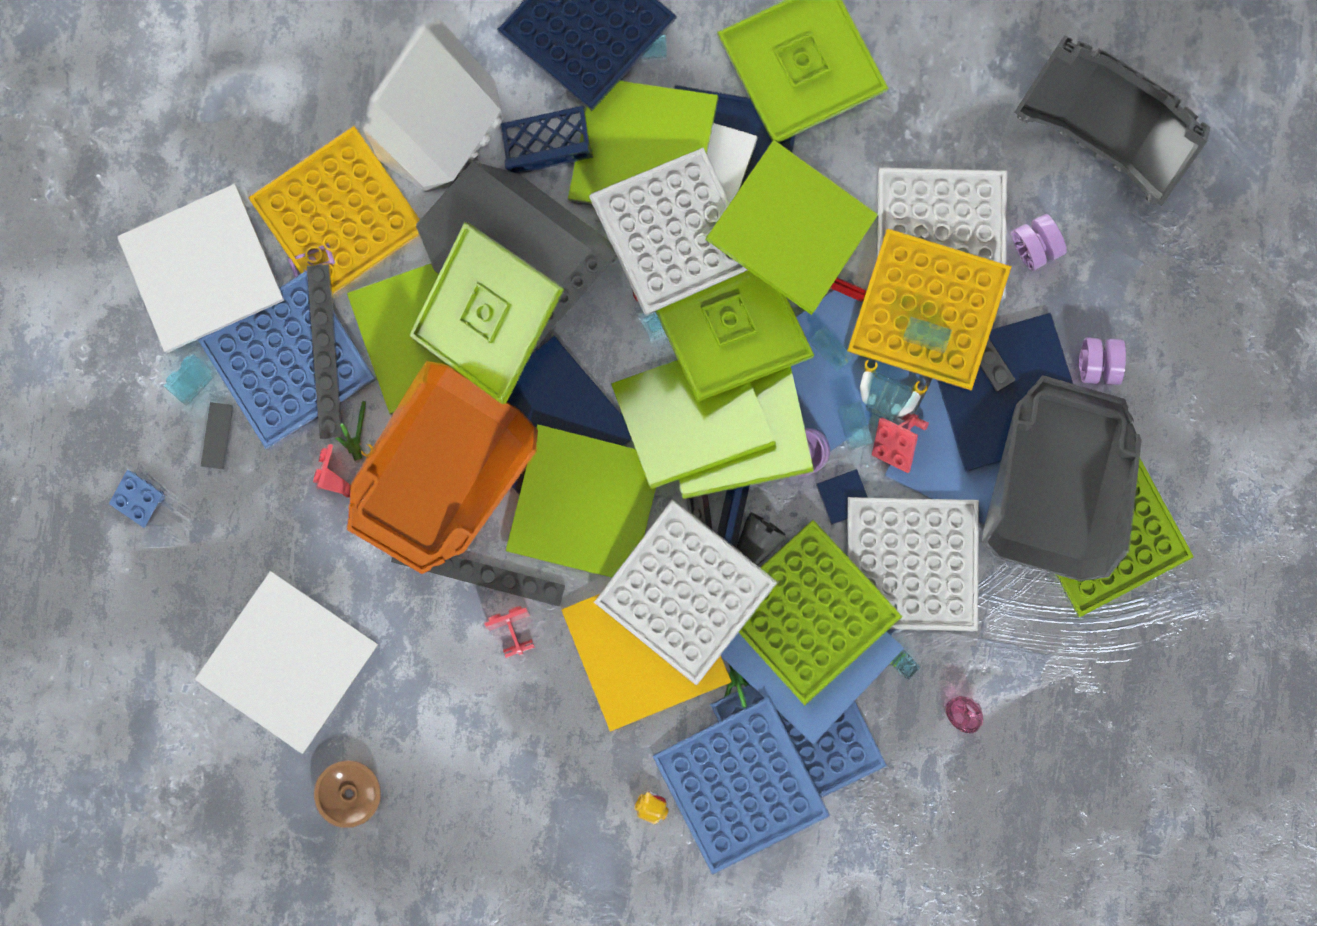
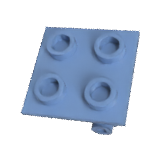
[109,470,166,528]

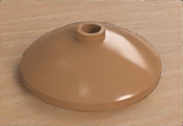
[314,761,381,828]

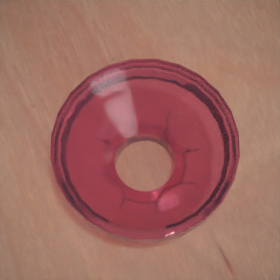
[946,696,984,734]

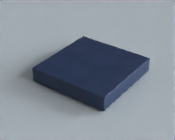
[816,469,868,525]

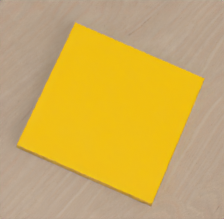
[248,126,420,295]
[847,228,1012,391]
[561,593,732,732]

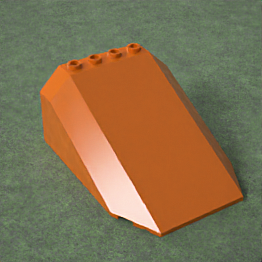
[347,361,538,574]

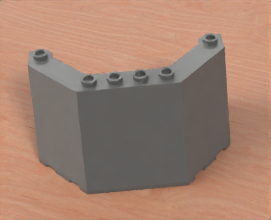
[1014,35,1210,206]

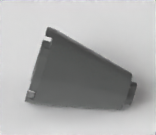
[736,512,786,566]

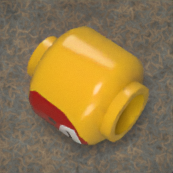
[634,792,669,824]

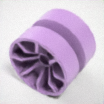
[1012,214,1067,271]
[1079,338,1126,385]
[797,428,830,476]

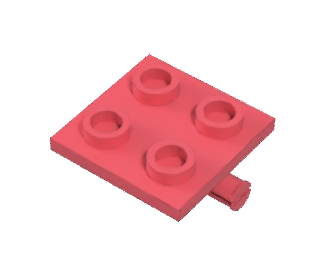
[872,413,929,473]
[313,444,351,498]
[484,606,535,658]

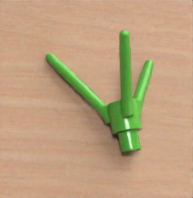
[335,401,366,461]
[724,665,750,707]

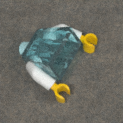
[860,360,927,427]

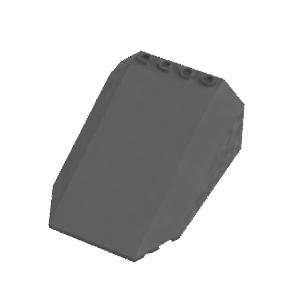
[416,161,617,355]
[982,375,1142,581]

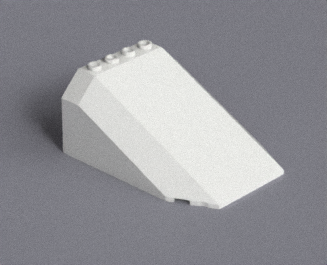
[364,19,503,192]

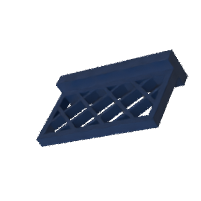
[501,105,593,174]
[717,485,750,549]

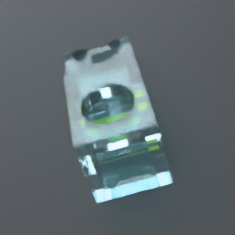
[889,650,920,680]

